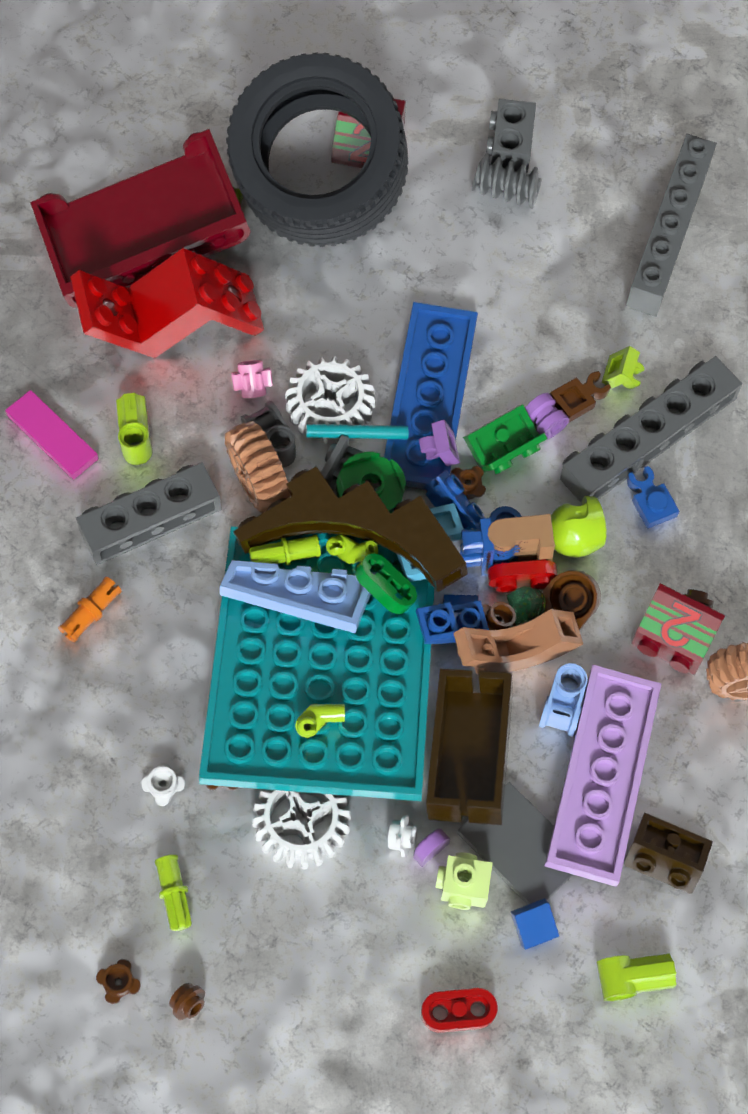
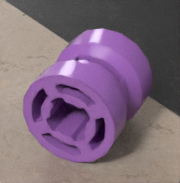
[525,393,569,440]

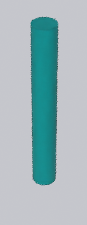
[306,424,409,439]

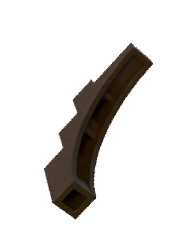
[233,466,468,592]

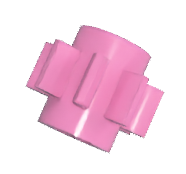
[231,360,273,398]

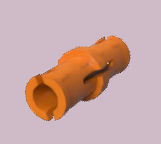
[58,576,122,643]

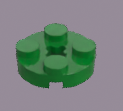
[336,452,406,514]

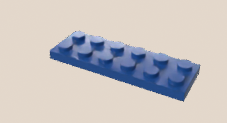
[384,302,478,489]

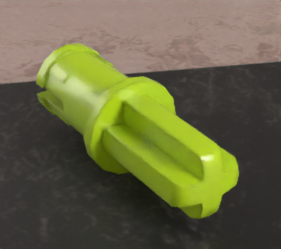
[249,535,321,566]
[155,855,192,931]

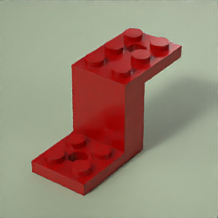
[70,248,264,358]

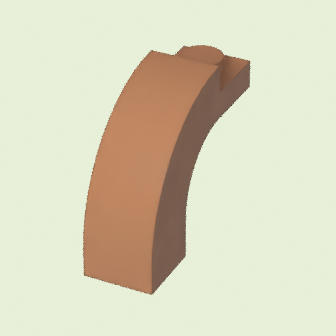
[453,609,583,674]

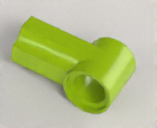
[116,392,153,465]
[597,953,676,1001]

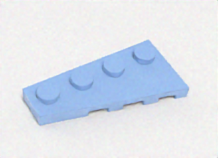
[220,560,377,633]

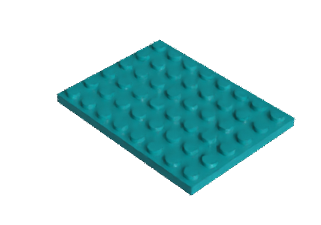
[199,526,435,801]

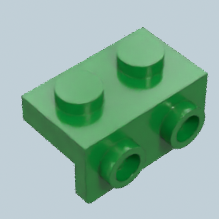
[463,404,548,474]

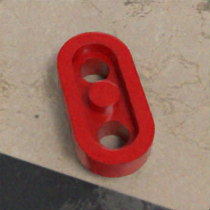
[487,560,558,593]
[421,988,498,1033]

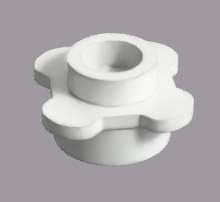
[141,763,185,806]
[388,815,417,857]

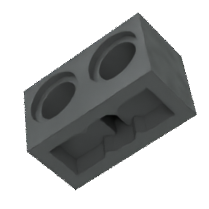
[486,99,536,173]

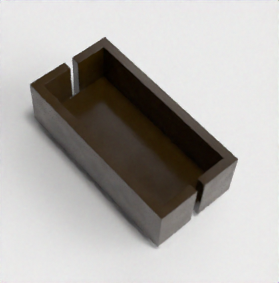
[426,669,513,825]

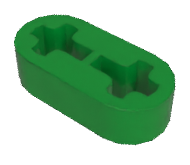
[355,553,417,614]

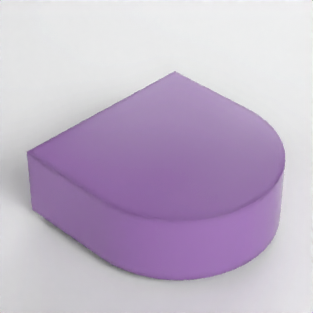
[413,829,450,867]

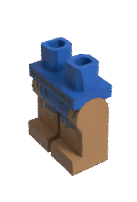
[460,514,555,576]

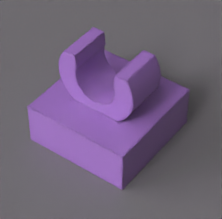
[419,420,460,466]

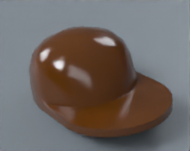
[531,570,601,631]

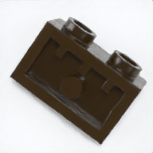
[624,812,713,894]

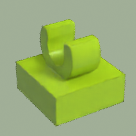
[601,346,645,389]

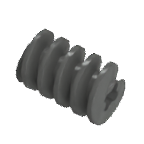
[472,153,542,209]

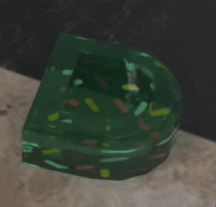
[506,586,546,626]

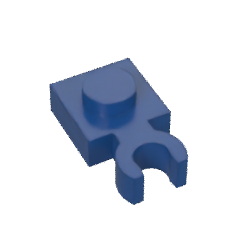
[627,466,680,529]

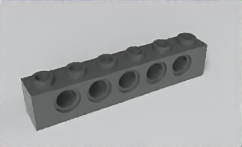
[626,134,717,317]
[560,356,743,504]

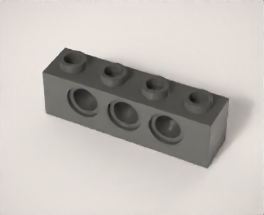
[76,463,222,566]

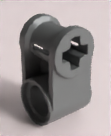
[241,401,296,468]

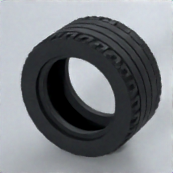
[226,52,409,247]

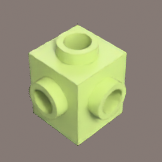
[435,852,493,910]

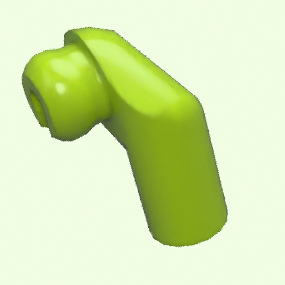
[295,704,345,738]

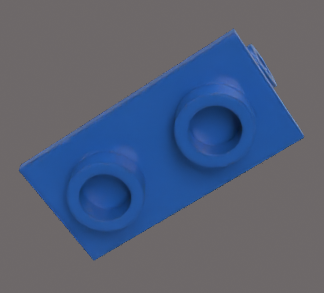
[424,470,485,530]

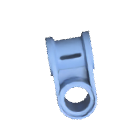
[539,663,587,737]

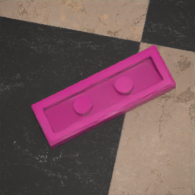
[5,390,99,480]

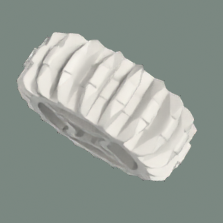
[285,355,375,444]
[252,790,351,869]

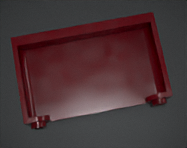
[30,129,250,308]

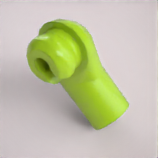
[326,535,378,564]

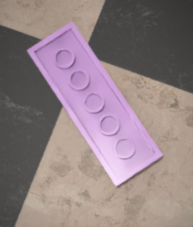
[545,665,661,887]

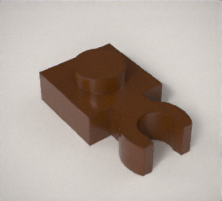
[550,371,611,423]

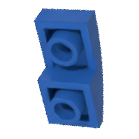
[416,600,489,644]

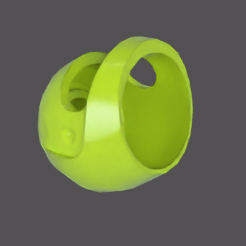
[551,496,606,558]

